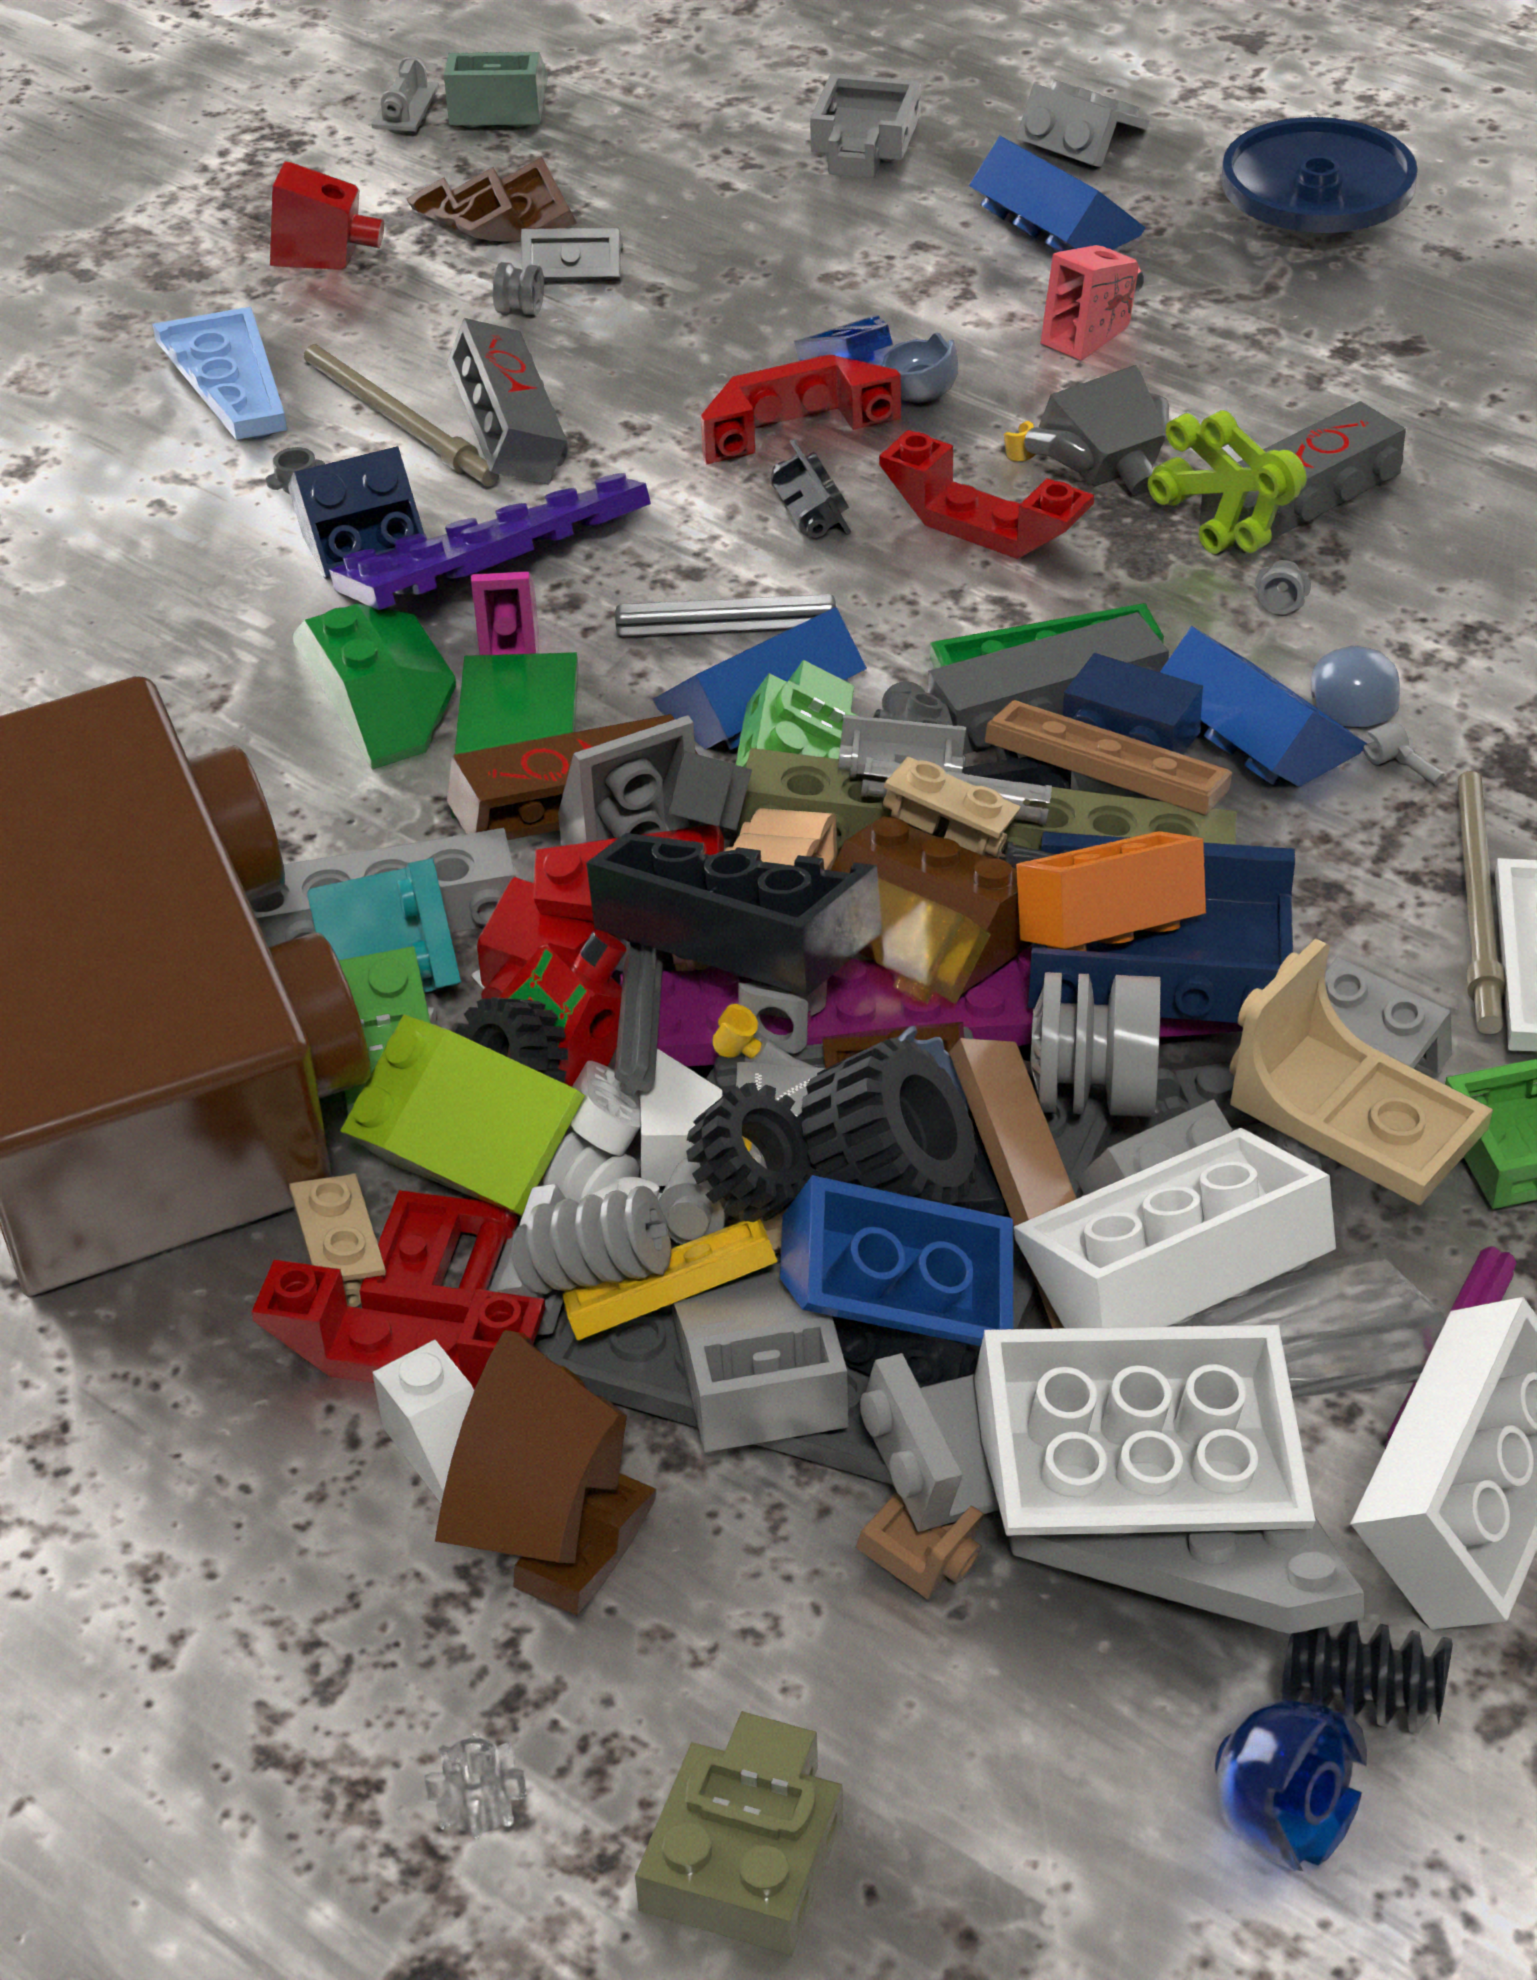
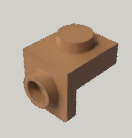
[855,1492,984,1600]

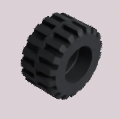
[801,1038,978,1205]

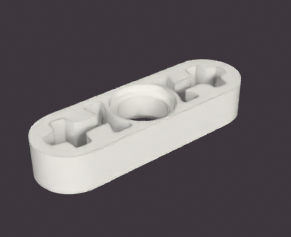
[571,1061,641,1156]

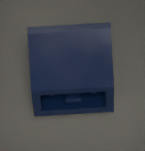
[288,446,425,578]

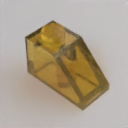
[871,878,991,1004]

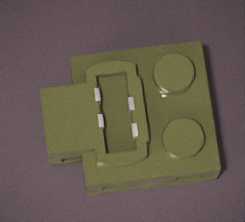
[635,1711,843,1956]

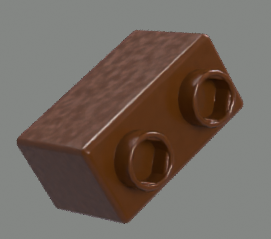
[0,676,371,1297]

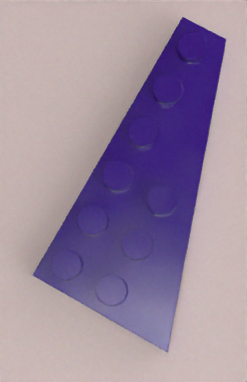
[329,473,651,610]

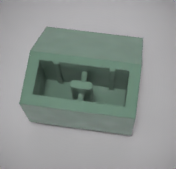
[444,52,548,129]

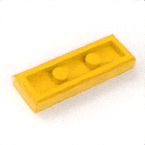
[563,1218,778,1341]

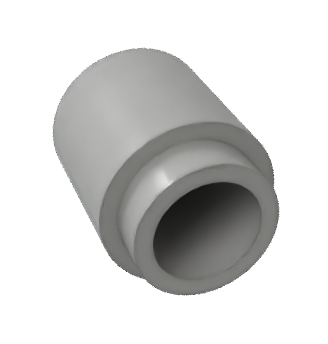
[659,1158,729,1244]

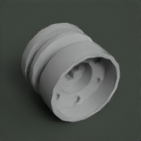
[1031,972,1160,1117]

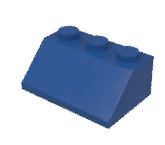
[969,136,1146,252]
[653,606,867,750]
[1160,626,1368,787]
[780,1175,1014,1346]

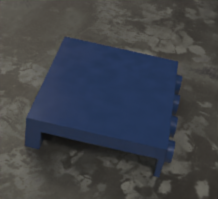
[1028,832,1295,1023]

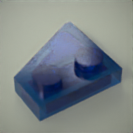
[794,315,893,363]

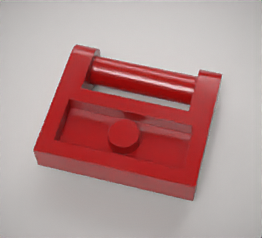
[359,1190,518,1323]

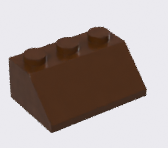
[831,816,1032,996]

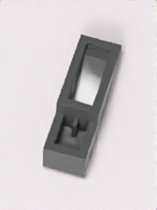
[668,751,752,830]

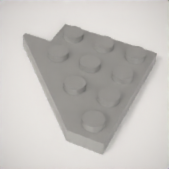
[1009,1515,1365,1634]

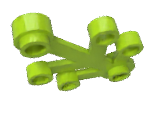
[1148,410,1307,554]

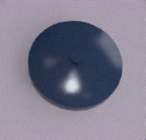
[1221,117,1418,233]

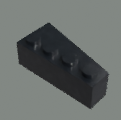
[586,833,882,996]

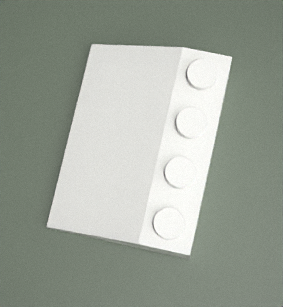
[974,1325,1315,1536]

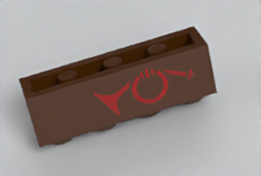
[447,714,699,841]

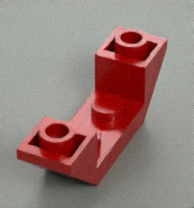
[701,354,901,465]
[879,430,1094,559]
[251,1259,546,1390]

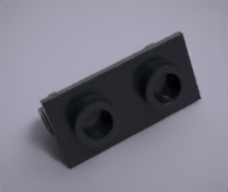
[770,439,851,538]
[832,1316,979,1388]

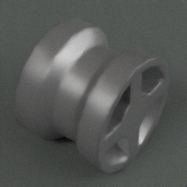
[493,262,544,316]

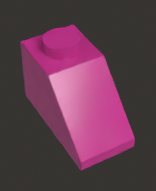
[471,572,539,655]

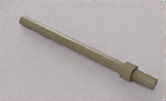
[304,344,499,486]
[1458,771,1506,1034]

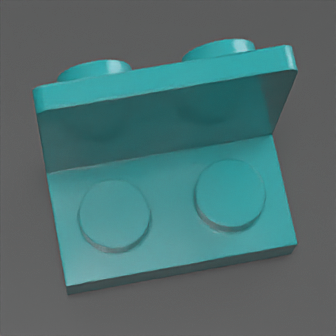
[307,858,461,993]

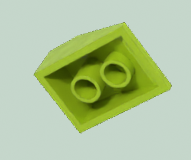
[340,1014,585,1216]

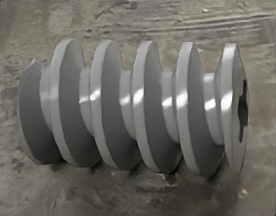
[510,1186,671,1295]

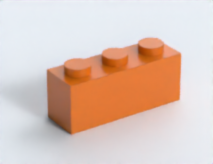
[1016,831,1206,951]

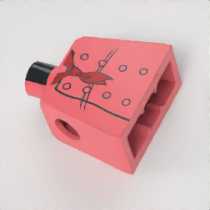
[1040,245,1144,361]

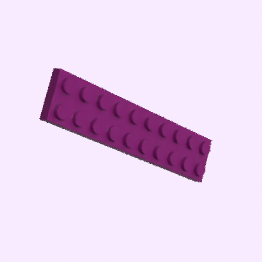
[620,947,1243,1066]

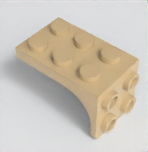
[1230,939,1493,1206]

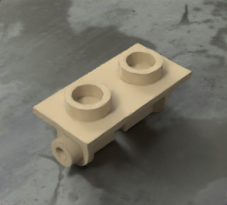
[883,756,1021,857]
[289,1174,386,1307]

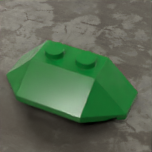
[292,604,456,770]

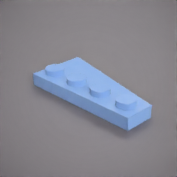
[152,307,287,440]

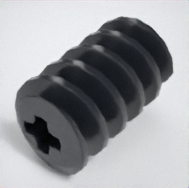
[1281,1620,1453,1734]

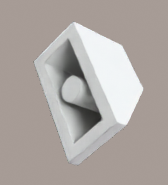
[640,1049,722,1186]
[372,1340,474,1503]

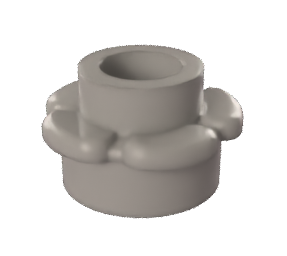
[1255,560,1311,615]

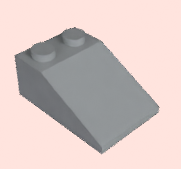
[558,715,700,846]

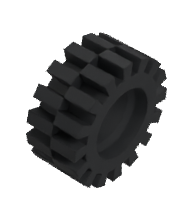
[455,997,568,1083]
[686,1083,820,1222]

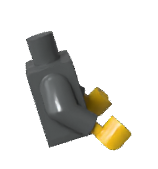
[1003,365,1169,496]

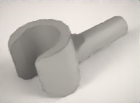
[1363,723,1444,786]

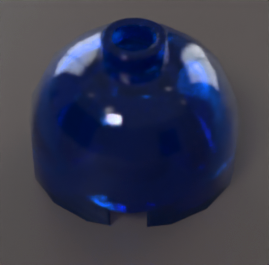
[1215,1700,1367,1871]

